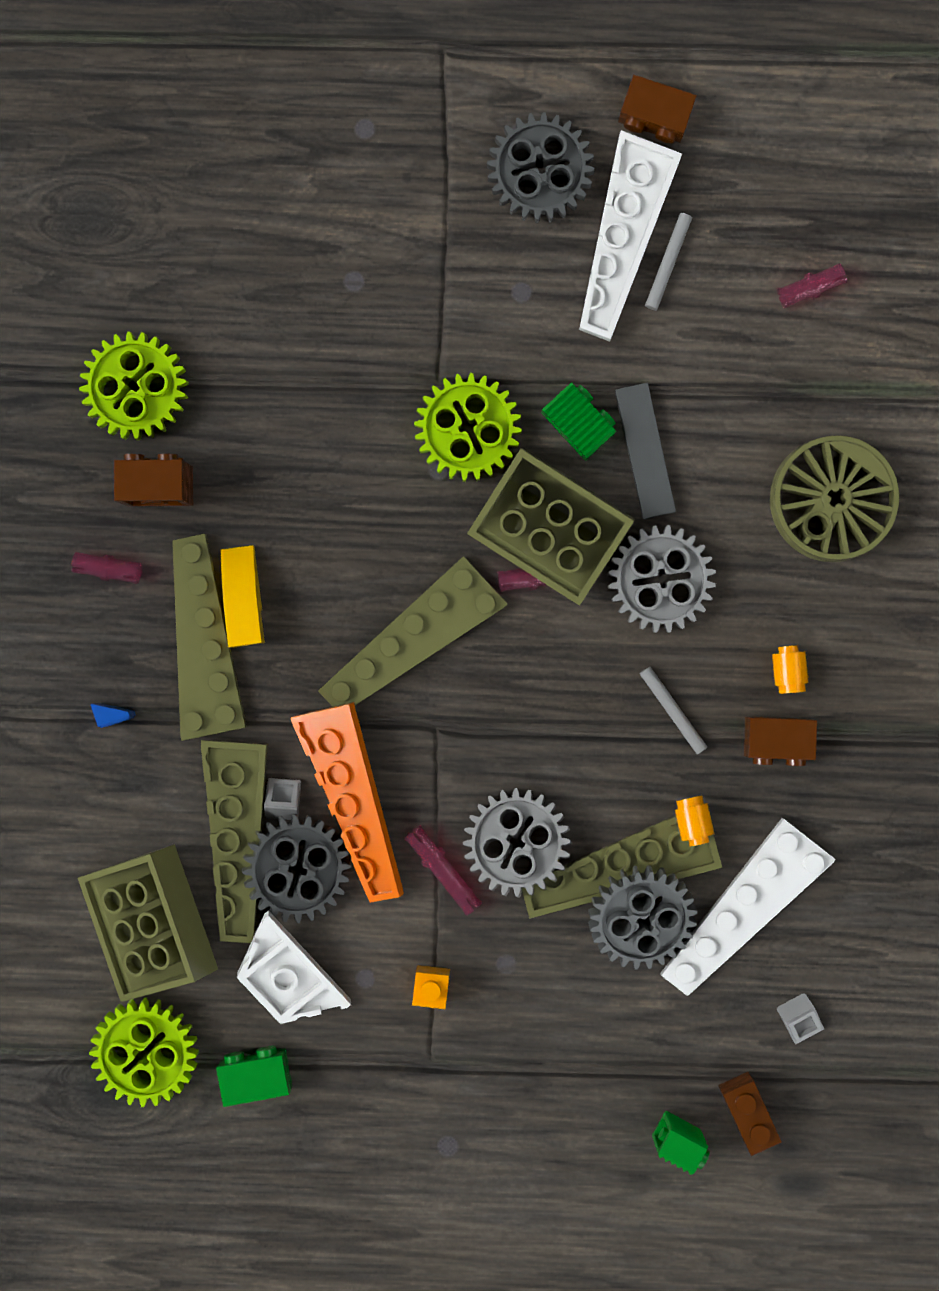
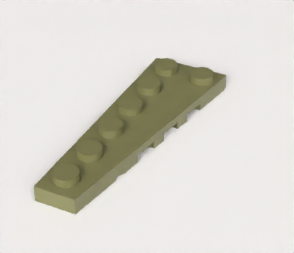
[172,534,247,741]
[318,556,508,707]
[201,740,268,943]
[522,815,722,919]

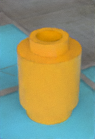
[772,645,809,694]
[675,795,714,846]

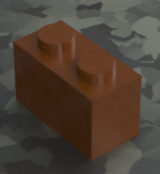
[618,74,697,143]
[744,717,817,766]
[718,1072,782,1156]

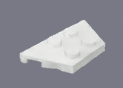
[237,910,351,1024]

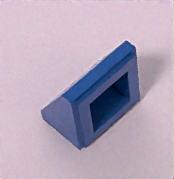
[91,703,136,728]

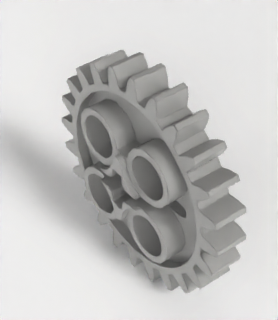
[608,525,716,633]
[463,788,572,898]

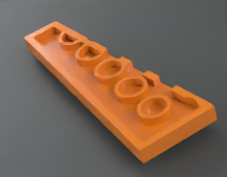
[291,702,404,903]

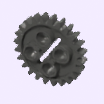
[487,112,595,223]
[242,814,351,923]
[588,865,697,970]

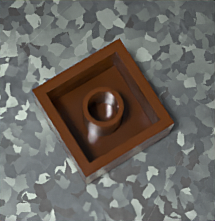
[114,454,193,507]

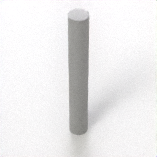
[645,213,692,311]
[639,666,707,754]

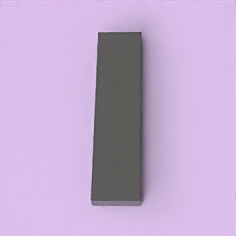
[615,383,676,520]

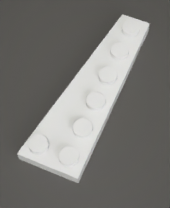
[579,130,682,342]
[660,818,836,996]

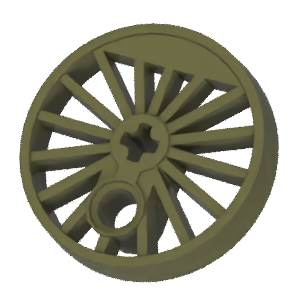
[770,436,899,562]

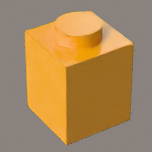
[412,965,450,1009]

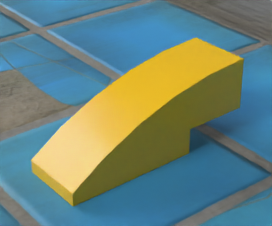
[221,545,265,647]

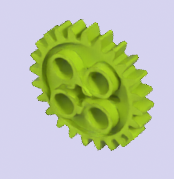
[79,331,189,441]
[414,373,522,482]
[89,998,199,1107]

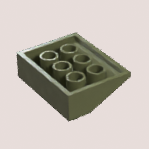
[467,448,635,606]
[78,844,218,1002]

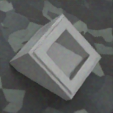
[264,778,301,820]
[777,994,824,1045]

